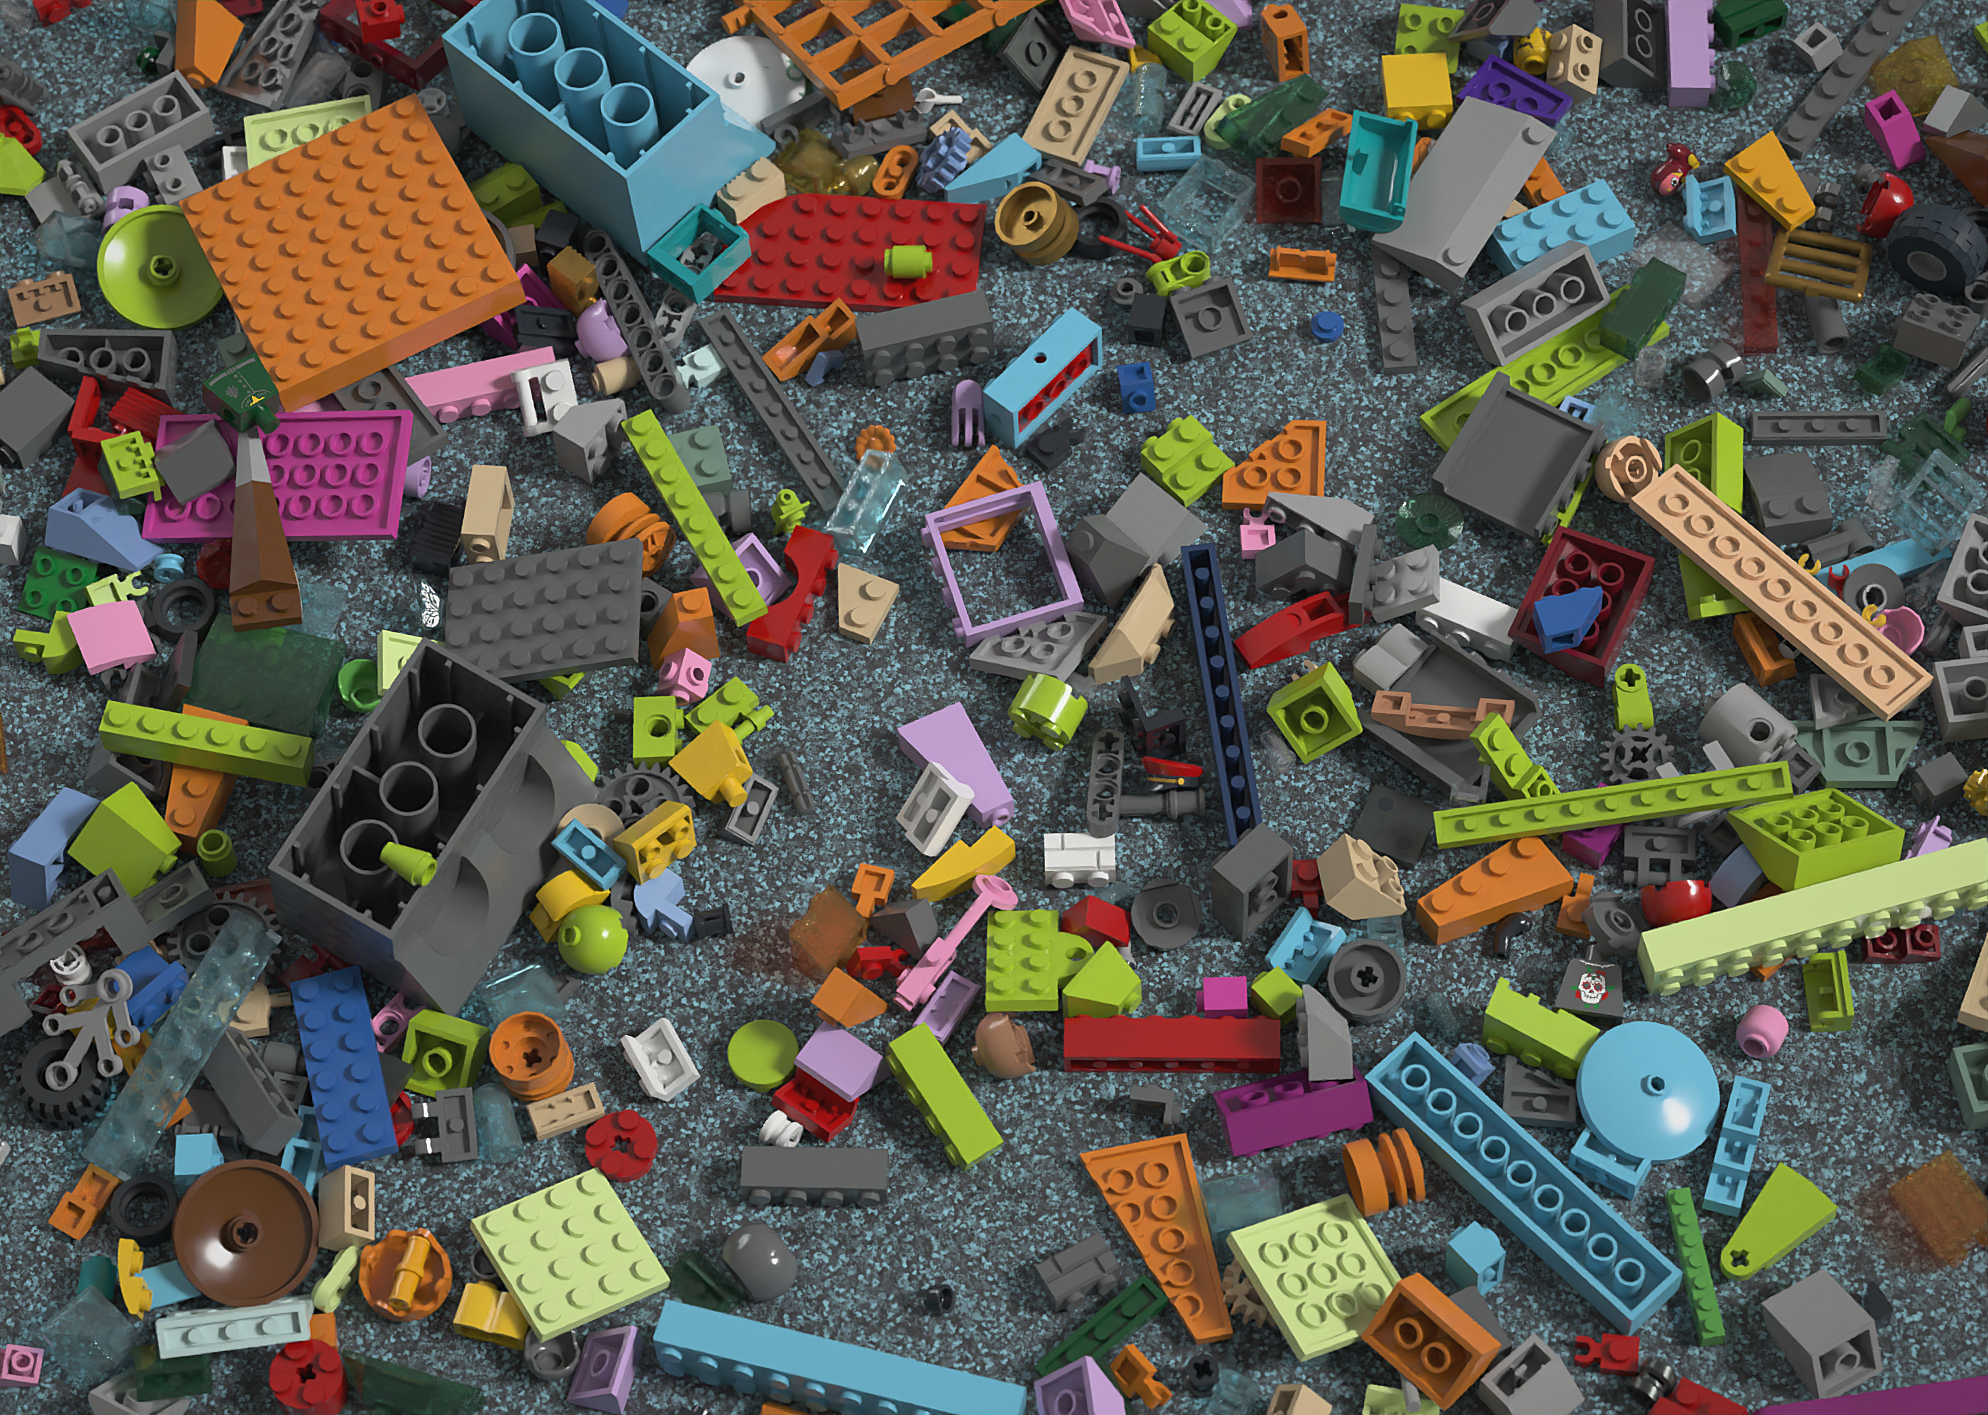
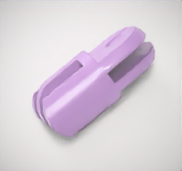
[951,380,985,447]

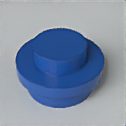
[1311,311,1344,343]

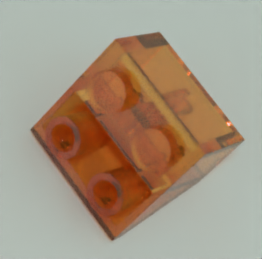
[788,884,868,985]

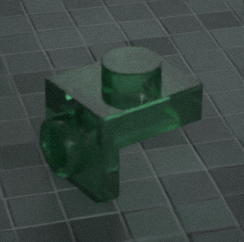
[1852,341,1911,397]

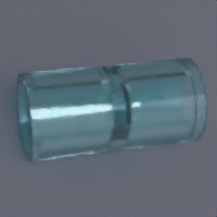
[1130,63,1167,134]
[473,1083,525,1164]

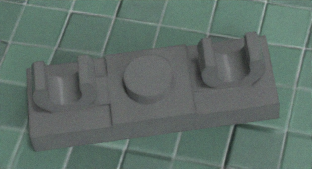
[760,77,854,151]
[830,105,929,161]

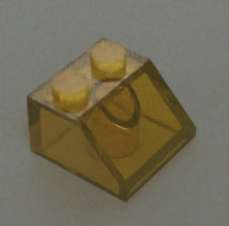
[1871,34,1959,117]

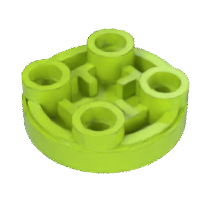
[727,1020,800,1093]

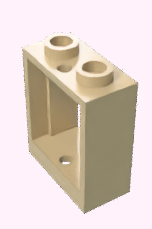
[461,465,515,565]

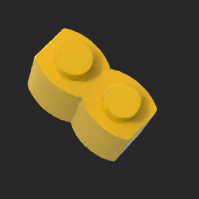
[453,1281,532,1351]

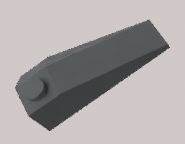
[84,662,171,801]

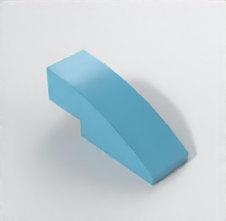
[281,1105,326,1201]

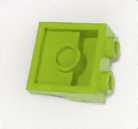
[1141,415,1235,508]

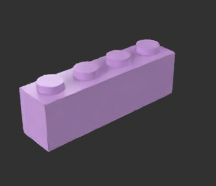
[1665,0,1716,107]

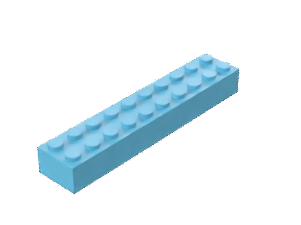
[1364,1031,1683,1336]
[653,1299,1028,1415]

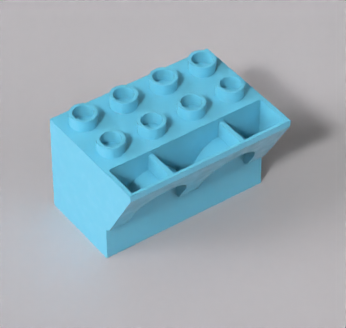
[441,0,777,267]

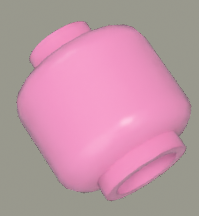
[1736,1005,1788,1058]

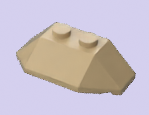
[1088,563,1177,686]

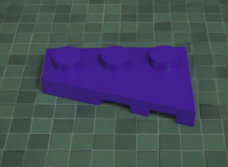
[1456,54,1573,127]

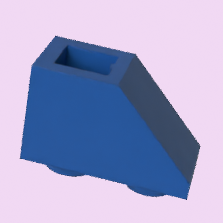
[1533,586,1603,654]

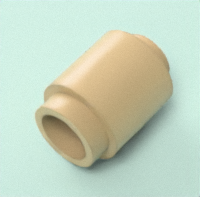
[591,355,642,396]

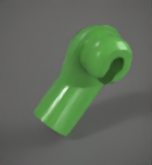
[1943,398,1972,445]

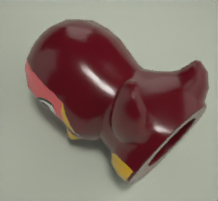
[1650,142,1700,197]

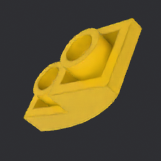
[118,1239,152,1321]

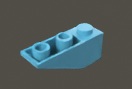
[944,132,1042,204]

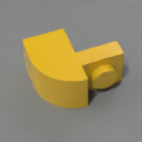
[529,868,611,943]

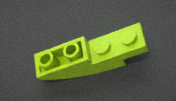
[1469,712,1561,840]

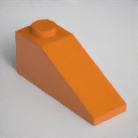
[811,966,890,1028]

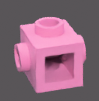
[656,648,712,707]

